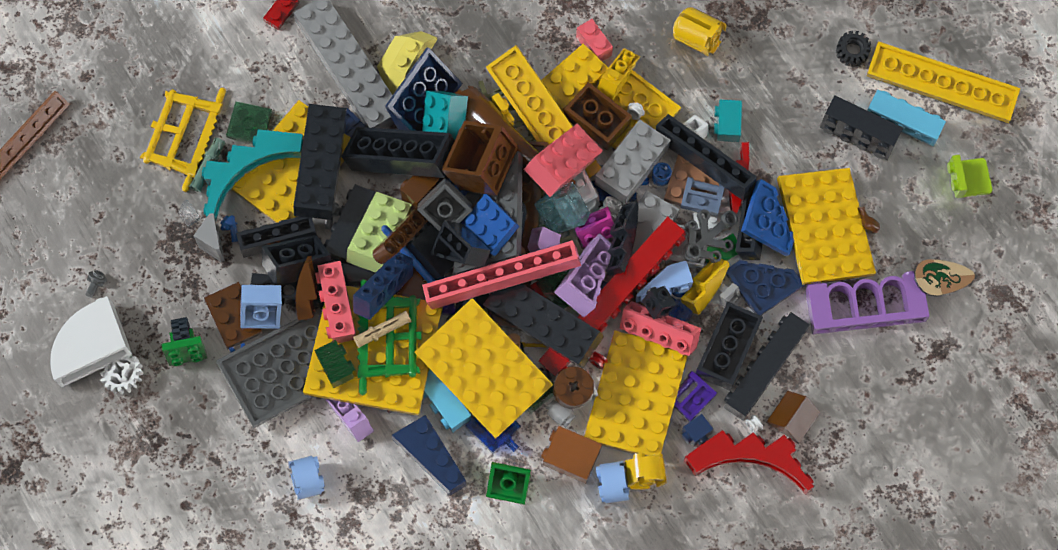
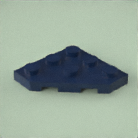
[726,260,804,316]

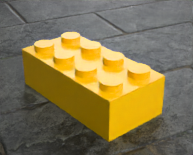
[541,44,608,112]

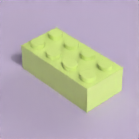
[346,192,412,273]

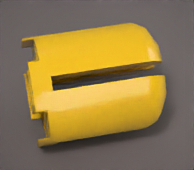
[673,7,726,56]

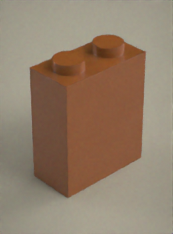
[541,426,602,484]

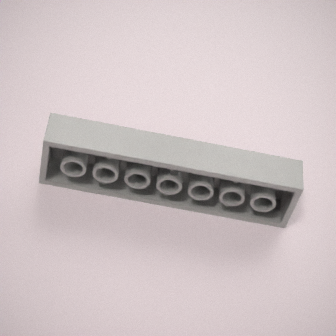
[293,0,395,129]

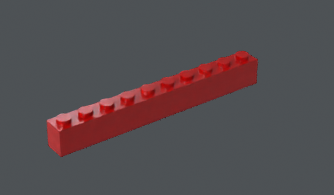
[538,216,686,377]

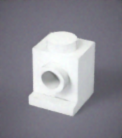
[683,115,709,138]

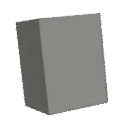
[193,213,225,262]

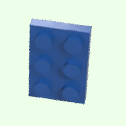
[461,194,520,256]

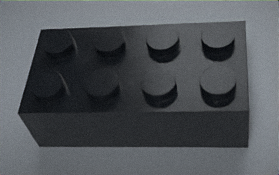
[820,95,903,160]
[696,301,763,391]

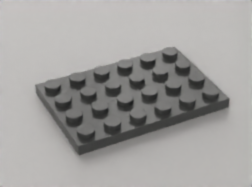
[453,151,523,275]
[216,307,322,429]

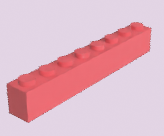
[422,241,581,310]

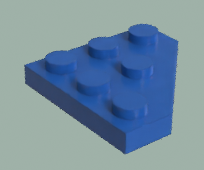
[741,179,794,256]

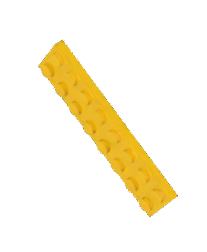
[866,41,1020,123]
[486,45,602,191]

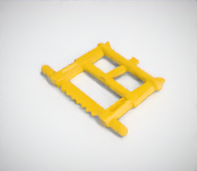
[140,87,226,192]

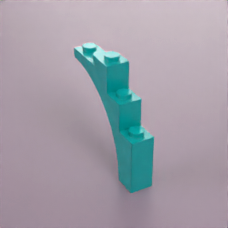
[202,129,304,221]

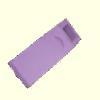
[325,399,374,442]

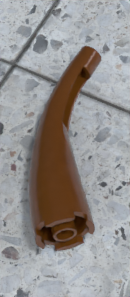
[455,86,576,195]

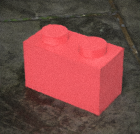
[576,19,613,62]

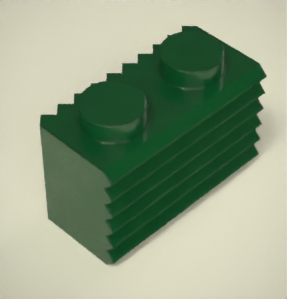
[314,340,356,388]

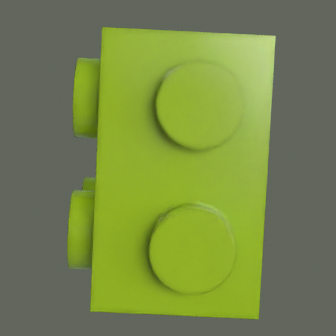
[947,155,993,199]

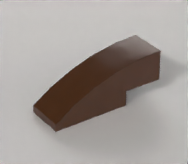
[296,256,319,320]

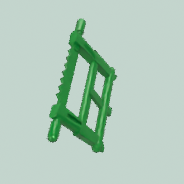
[357,279,422,395]

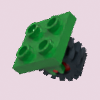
[161,317,208,366]

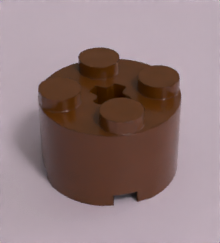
[553,367,594,409]

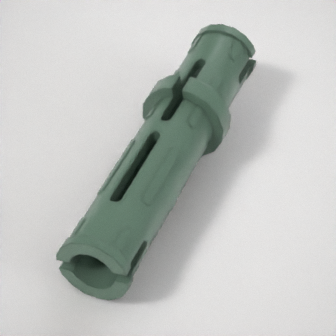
[189,137,226,192]

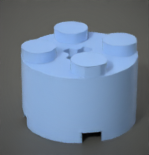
[288,456,325,500]
[596,461,630,504]

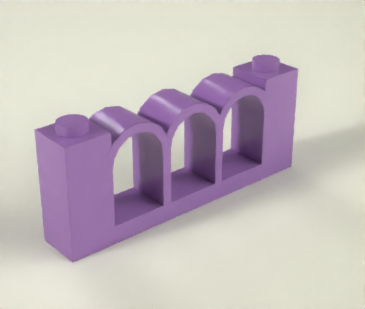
[805,271,930,335]

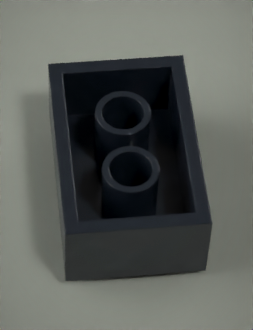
[262,234,331,286]

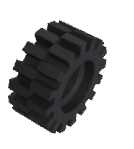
[836,30,871,67]

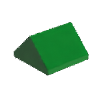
[486,462,531,505]

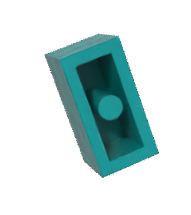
[714,99,742,142]

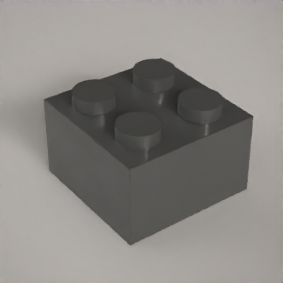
[417,178,473,231]

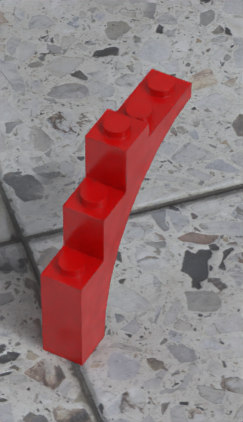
[684,430,814,495]

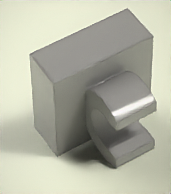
[718,283,741,307]

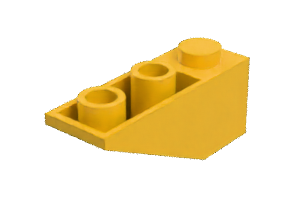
[597,48,640,100]

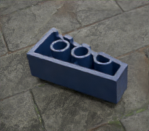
[392,415,467,496]

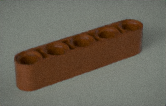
[372,207,428,264]

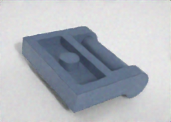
[681,177,725,217]

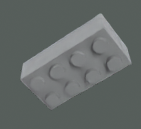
[595,119,671,205]
[610,190,679,261]

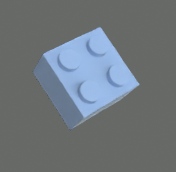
[240,285,282,329]

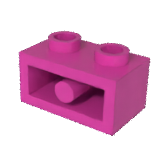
[573,206,615,249]

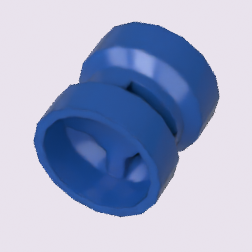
[652,162,672,187]

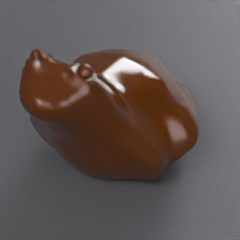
[858,207,880,234]

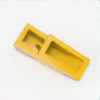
[680,257,730,315]

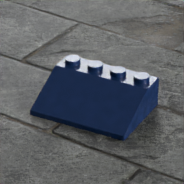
[385,47,463,131]

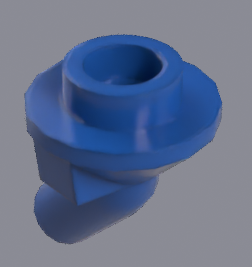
[220,215,238,242]

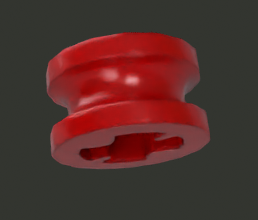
[589,351,608,370]

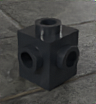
[642,286,677,319]

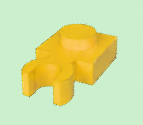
[492,93,515,126]

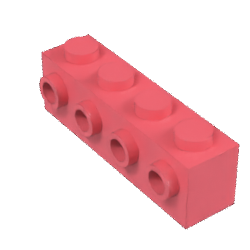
[315,261,356,343]
[620,301,701,356]

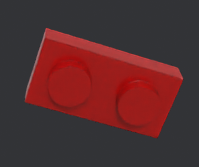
[263,0,300,30]

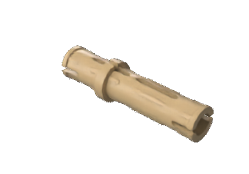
[353,311,411,348]

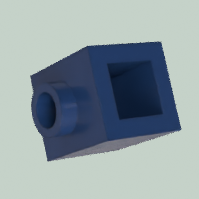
[681,414,713,447]

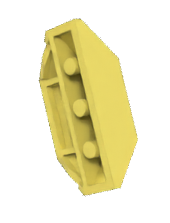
[377,31,437,95]

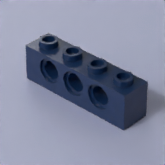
[353,252,413,320]

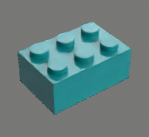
[422,91,468,140]

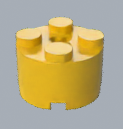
[625,453,667,490]

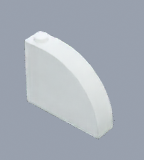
[50,296,132,388]

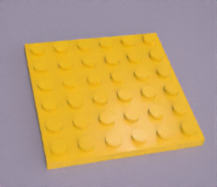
[303,286,443,416]

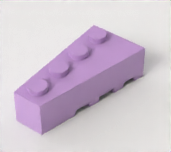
[554,234,611,317]

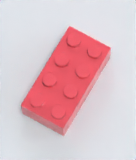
[524,124,603,197]

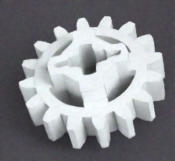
[100,355,144,395]

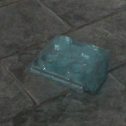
[534,182,590,234]

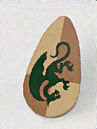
[914,259,975,296]

